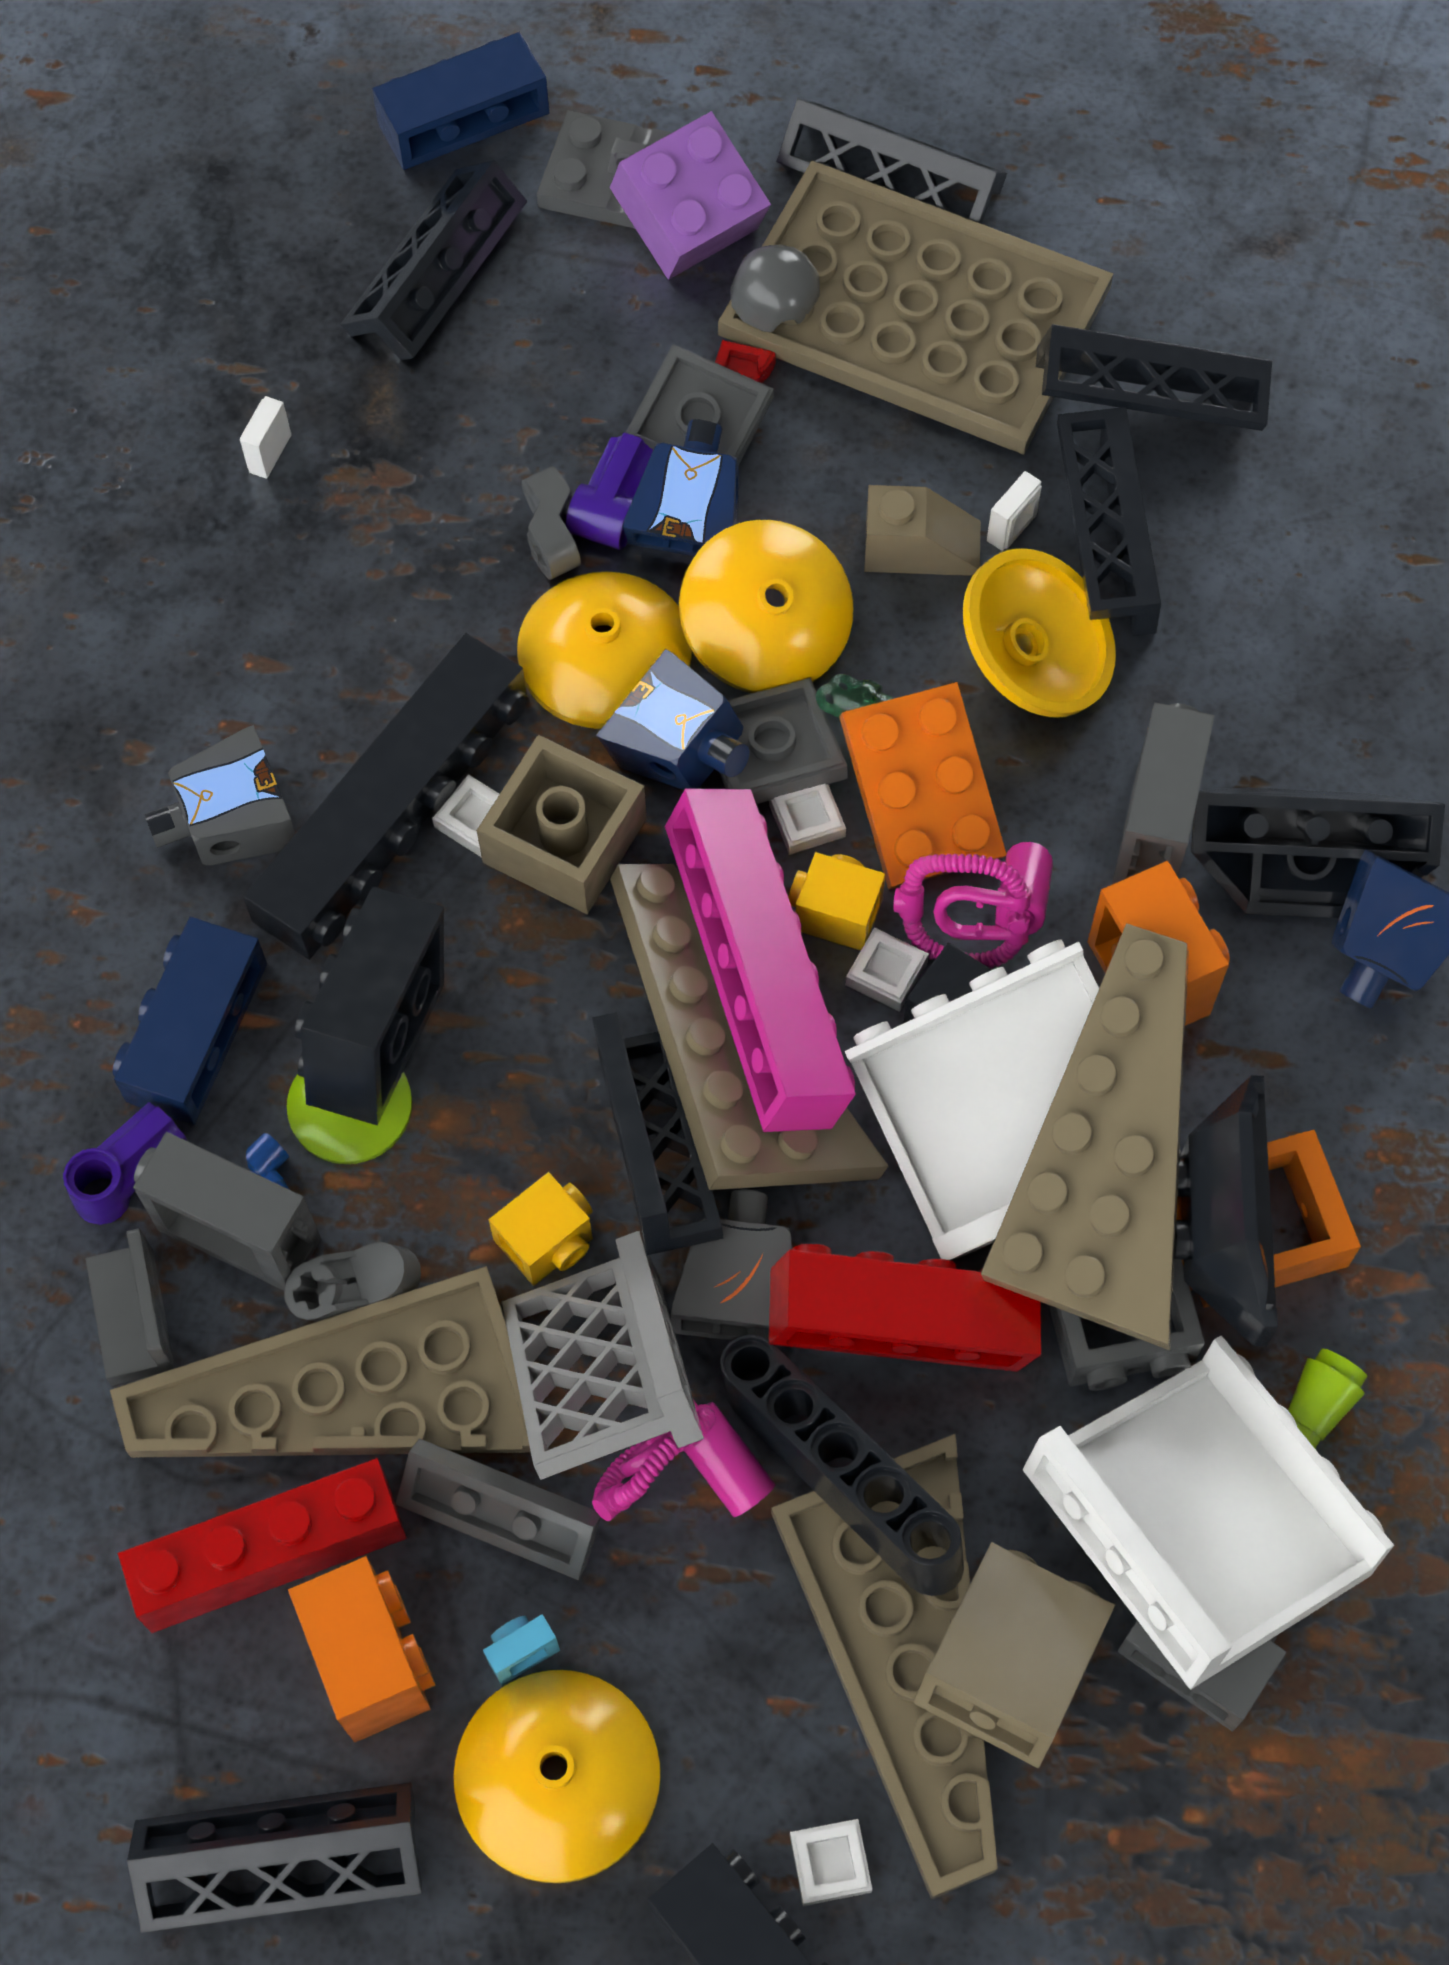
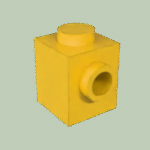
[788,852,885,951]
[488,1172,593,1286]

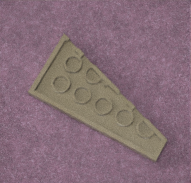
[610,864,889,1190]
[981,923,1189,1350]
[110,1266,531,1458]
[771,1434,998,1900]

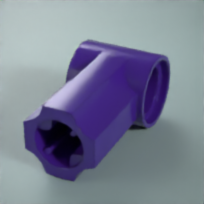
[566,433,653,550]
[63,1102,187,1225]

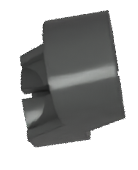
[522,466,581,580]
[284,1242,421,1322]

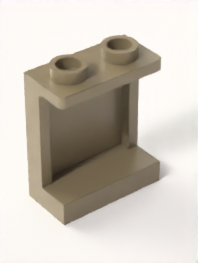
[913,1542,1115,1768]

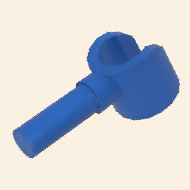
[246,1133,290,1190]

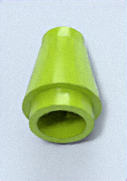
[1288,1348,1367,1449]

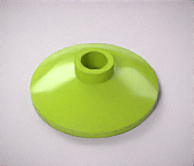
[287,1072,412,1164]

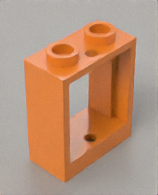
[1176,1129,1361,1308]

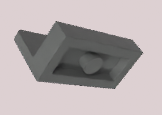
[85,1228,175,1386]

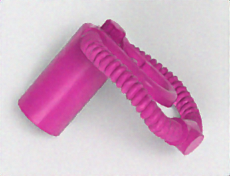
[894,842,1053,969]
[592,1399,775,1521]

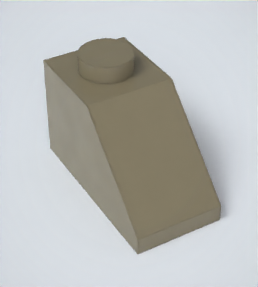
[864,485,981,576]

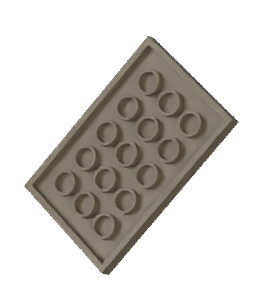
[718,160,1113,455]

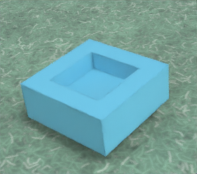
[483,1614,560,1686]

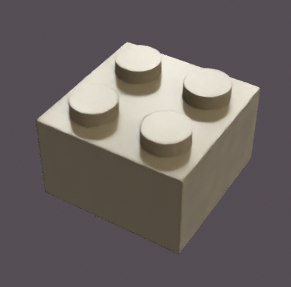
[476,735,647,915]

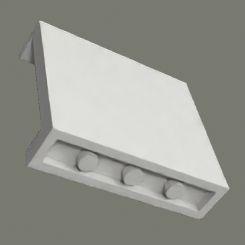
[845,939,1181,1262]
[1023,1335,1394,1690]

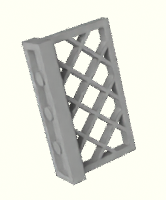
[502,1231,704,1480]

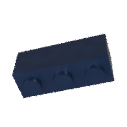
[372,32,550,170]
[113,917,268,1125]

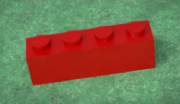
[769,1244,1041,1372]
[117,1458,407,1633]

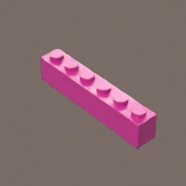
[665,789,856,1132]

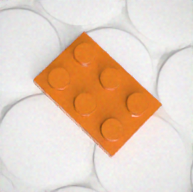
[839,682,1007,890]

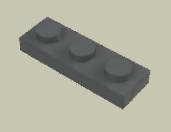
[395,1438,601,1580]

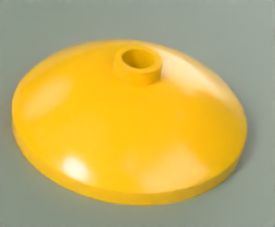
[679,520,854,693]
[963,548,1116,718]
[517,571,692,729]
[454,1670,661,1883]

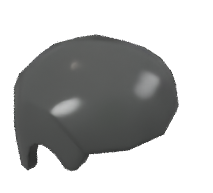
[730,245,820,332]

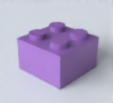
[610,111,771,280]

